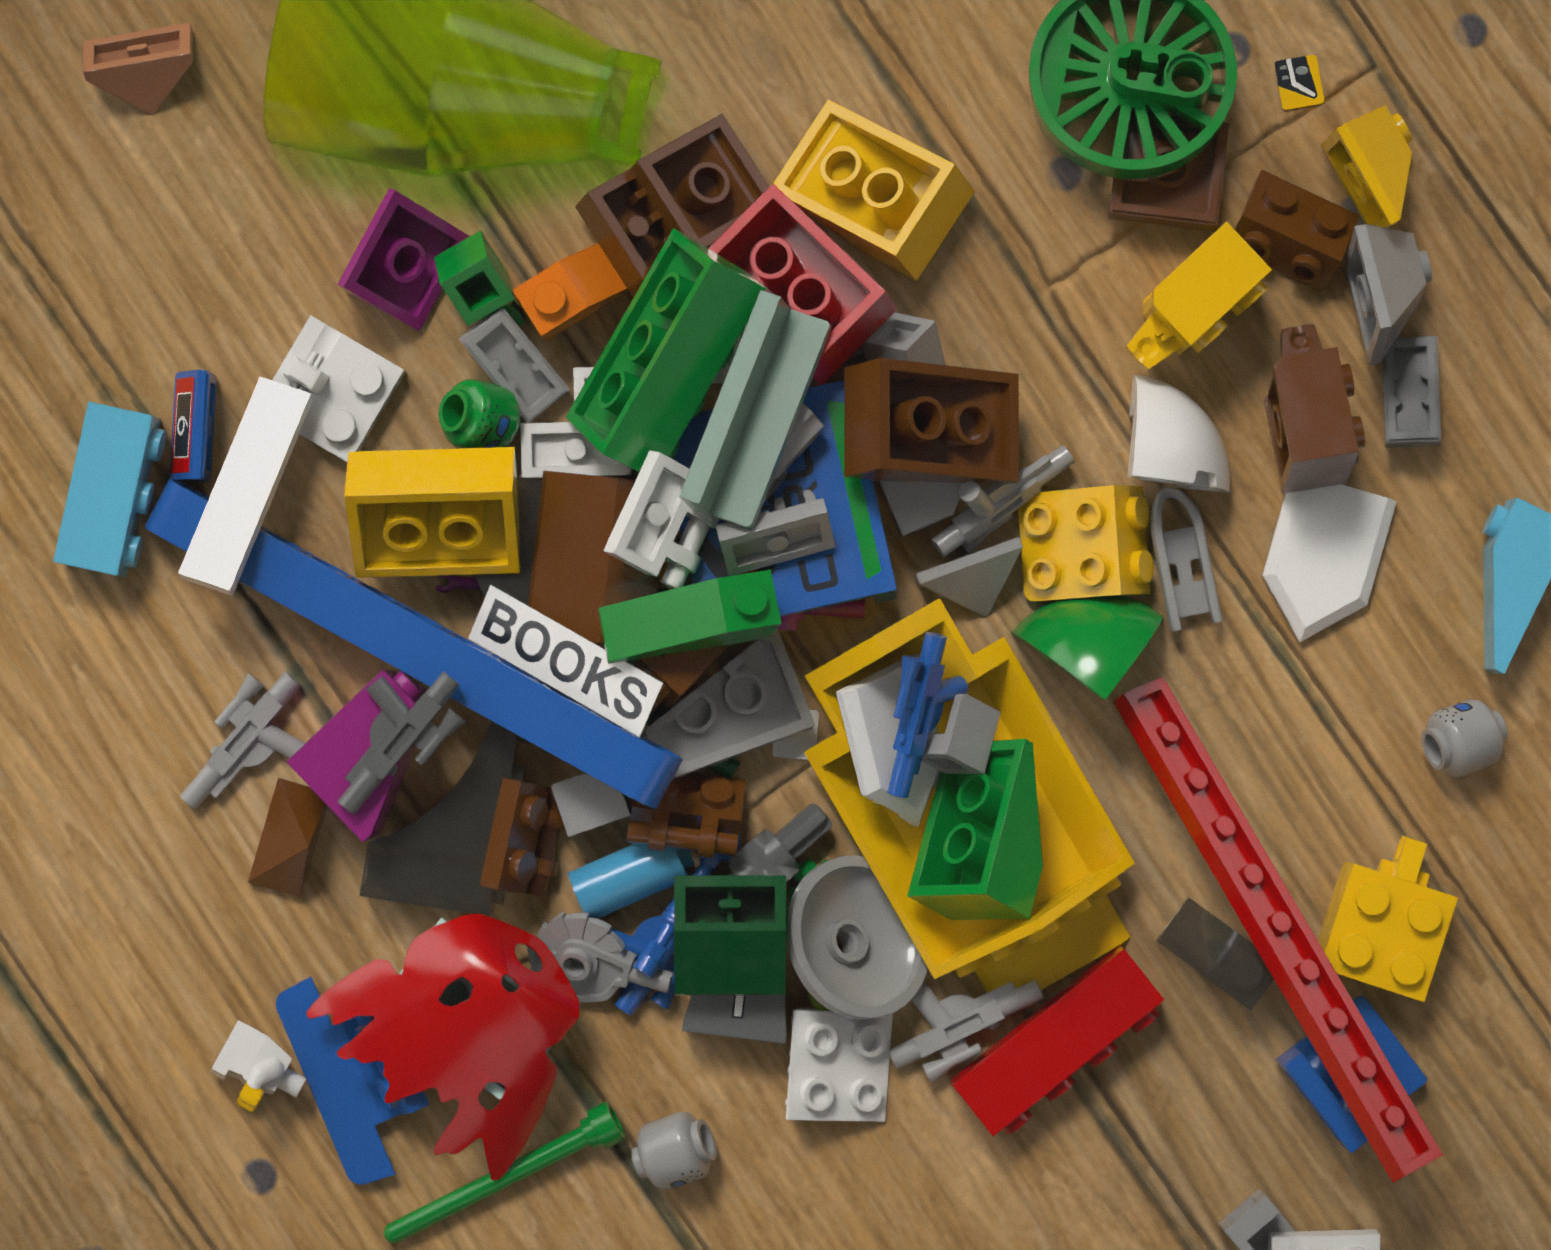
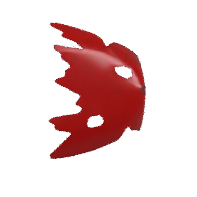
[306,914,580,1181]

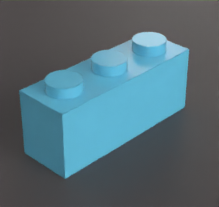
[53,401,166,577]

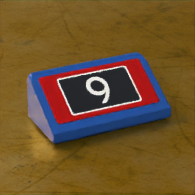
[170,370,217,482]

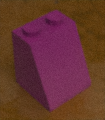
[286,670,427,842]

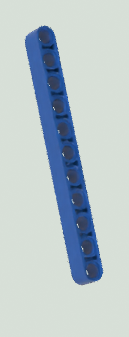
[144,478,683,809]

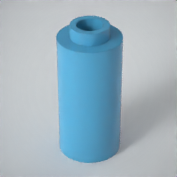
[568,843,695,919]

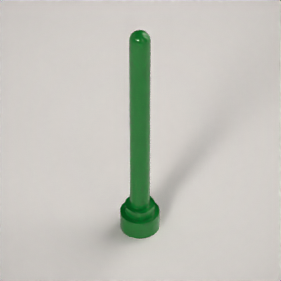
[383,1101,626,1244]

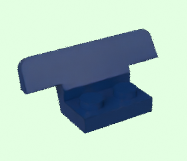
[276,977,430,1185]

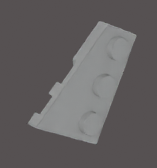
[642,629,815,780]

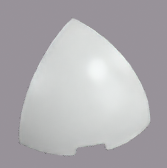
[1127,375,1231,493]

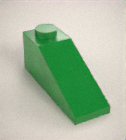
[598,570,782,664]

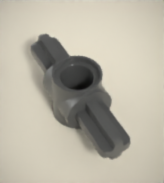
[727,803,833,882]

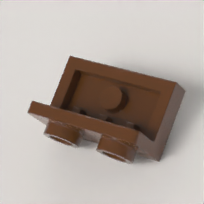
[1234,170,1360,291]

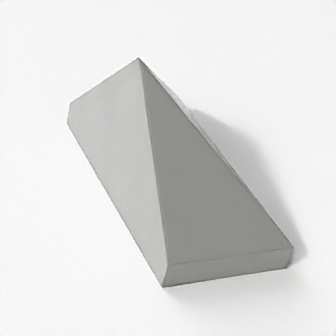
[914,537,1023,618]

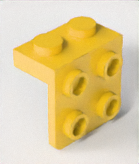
[1018,485,1154,601]

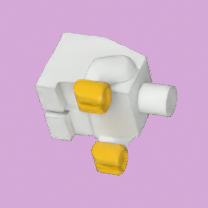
[210,1020,306,1113]

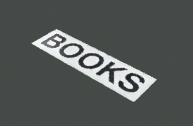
[468,585,663,737]

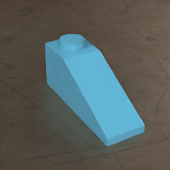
[1482,498,1551,674]

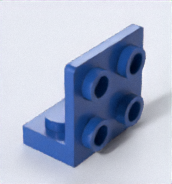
[1275,995,1427,1153]

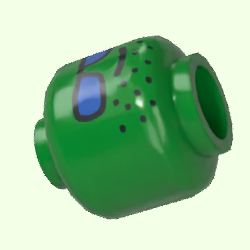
[438,379,521,448]

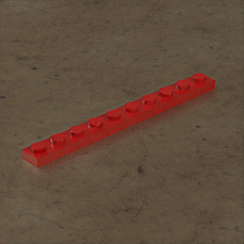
[1113,677,1443,1183]

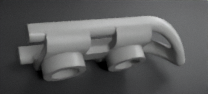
[1150,488,1222,631]

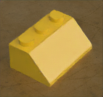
[344,447,520,578]

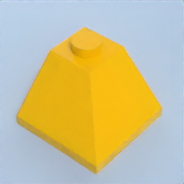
[1321,105,1412,228]

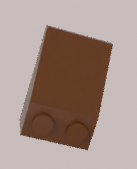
[844,358,1019,484]

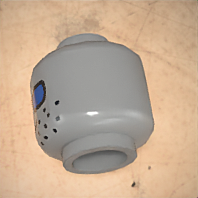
[1421,699,1508,778]
[632,1112,717,1190]

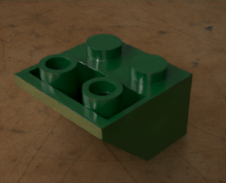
[674,875,786,996]

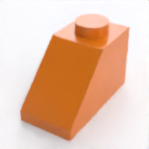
[512,243,628,342]

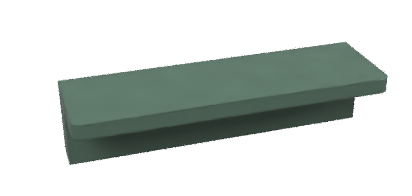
[679,290,831,529]

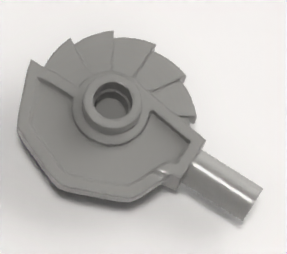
[527,911,674,1003]

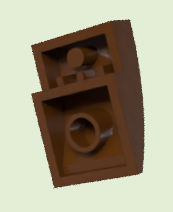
[575,114,769,298]

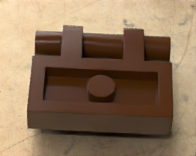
[627,773,746,859]
[479,778,565,897]

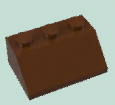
[528,471,659,643]

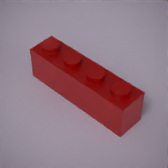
[950,945,1165,1137]

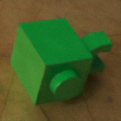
[434,230,526,326]

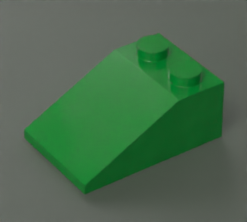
[907,739,1043,920]

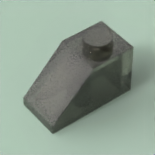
[1156,897,1274,1011]

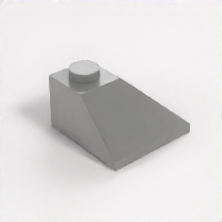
[1344,224,1432,365]

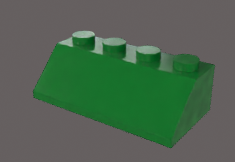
[566,228,766,472]

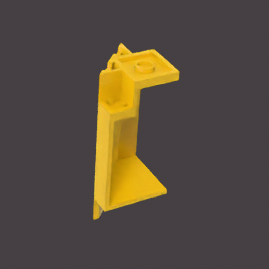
[804,598,1135,993]

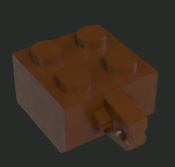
[1264,324,1365,494]

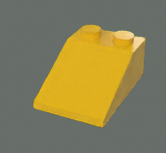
[774,100,975,281]

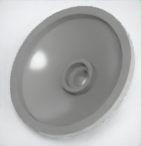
[786,855,928,1020]

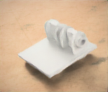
[785,1007,893,1122]

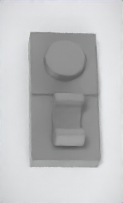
[715,490,835,576]

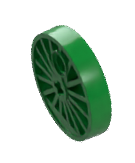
[1029,0,1237,179]

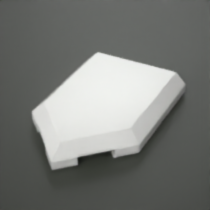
[1262,484,1397,642]
[836,654,939,826]

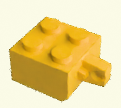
[1125,221,1272,371]
[1318,836,1458,1002]

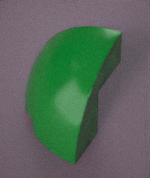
[1011,596,1163,700]

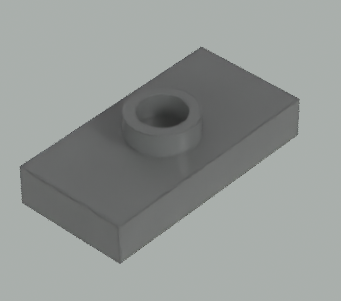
[1382,336,1441,448]

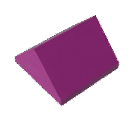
[337,188,470,331]

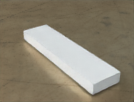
[178,377,313,596]

